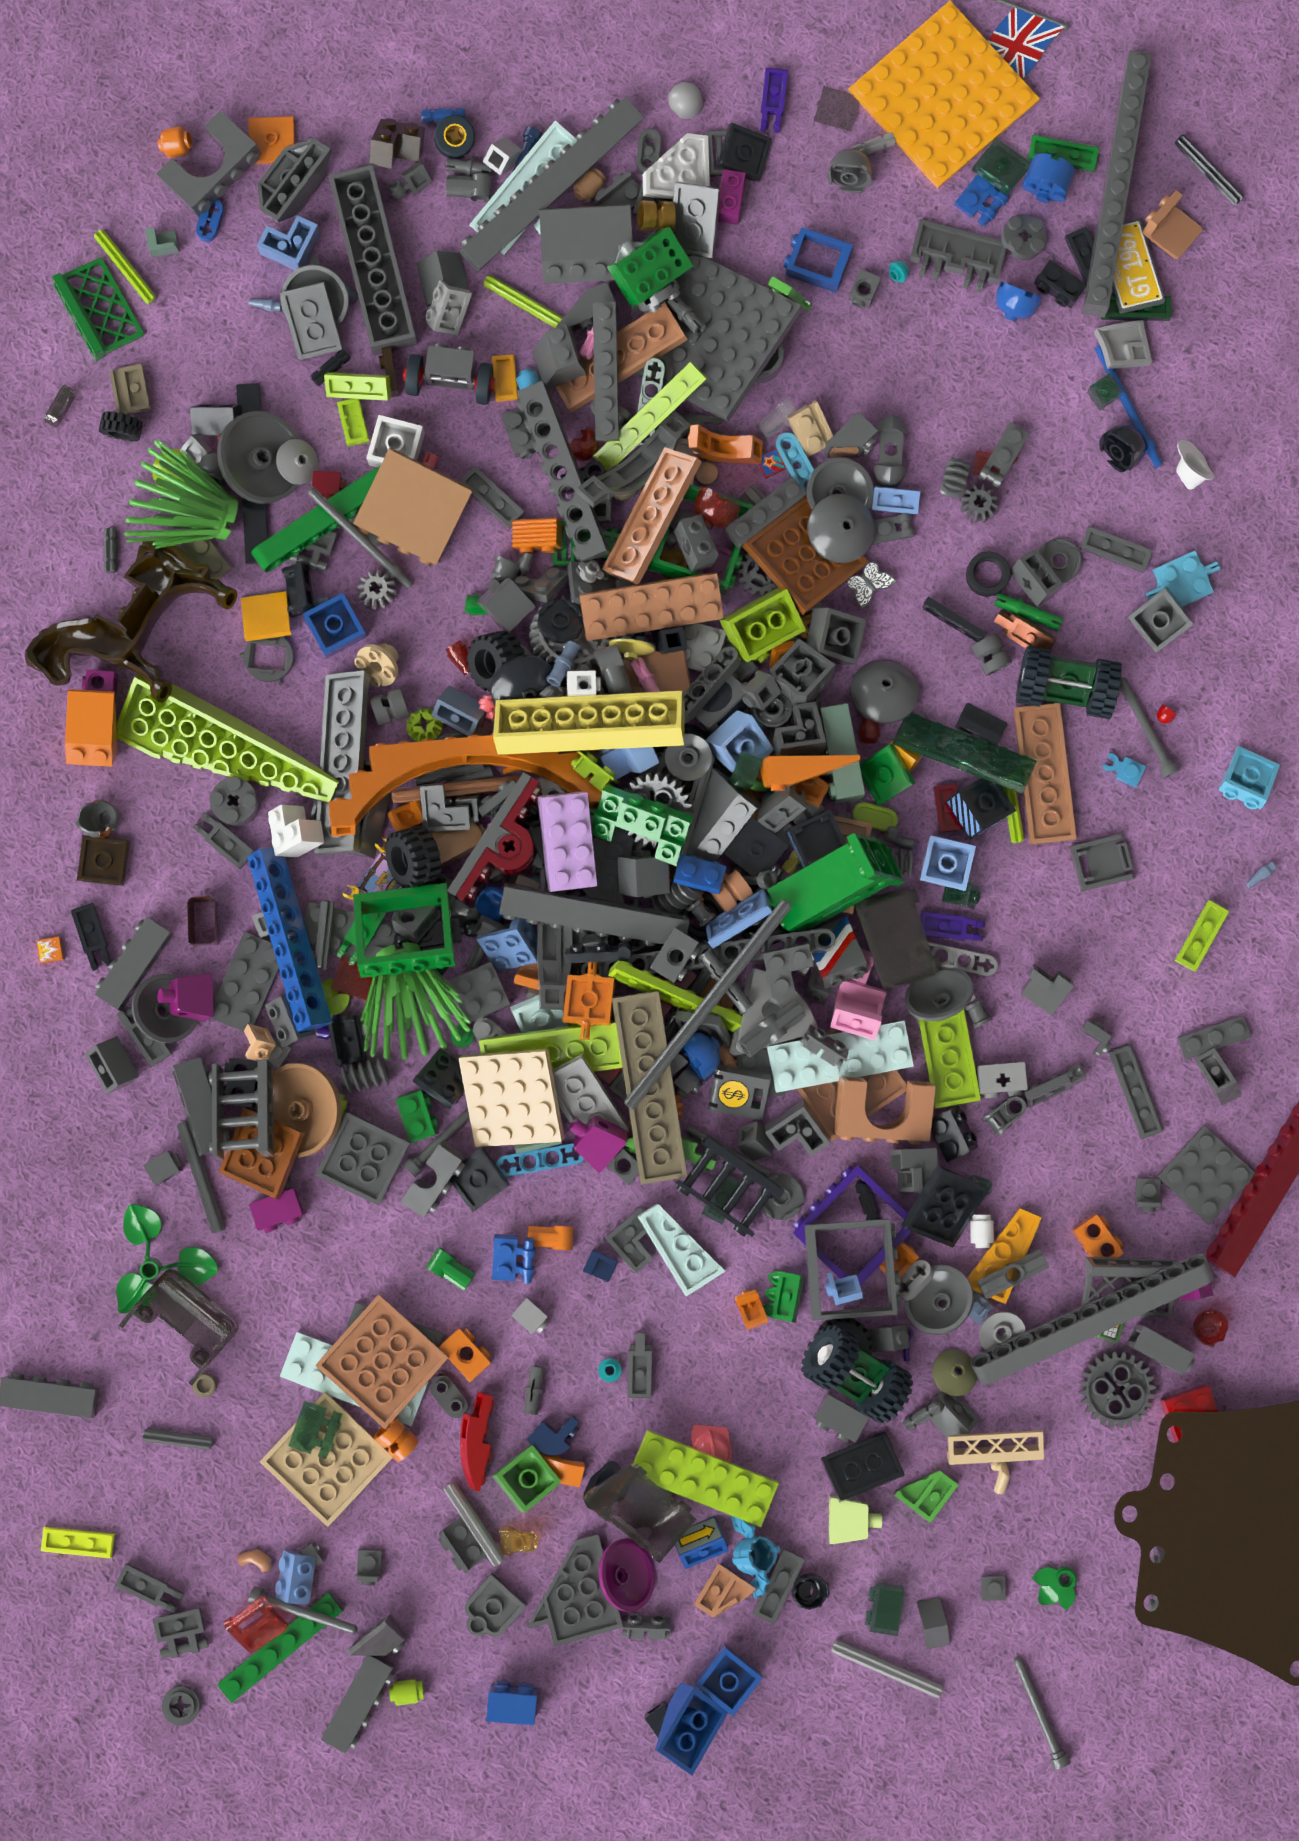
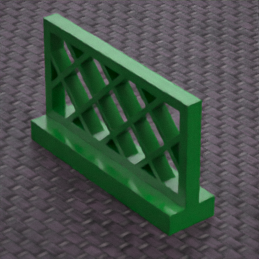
[52,257,144,362]

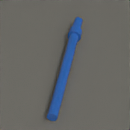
[1094,345,1163,468]

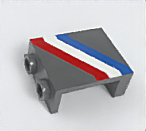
[805,916,868,989]

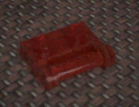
[224,1595,288,1654]

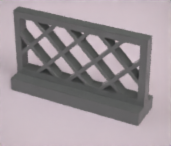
[1081,1257,1177,1317]

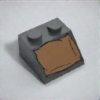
[823,412,878,458]

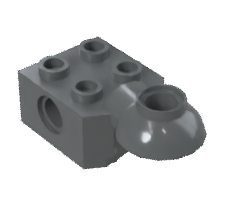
[753,639,835,727]

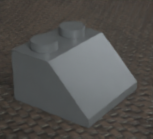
[532,324,586,389]

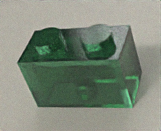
[864,1581,904,1636]

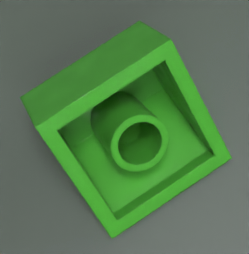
[492,1445,561,1513]

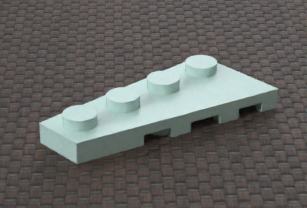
[637,1204,725,1296]

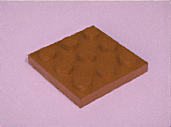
[218,1107,305,1199]

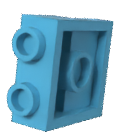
[1218,746,1280,809]

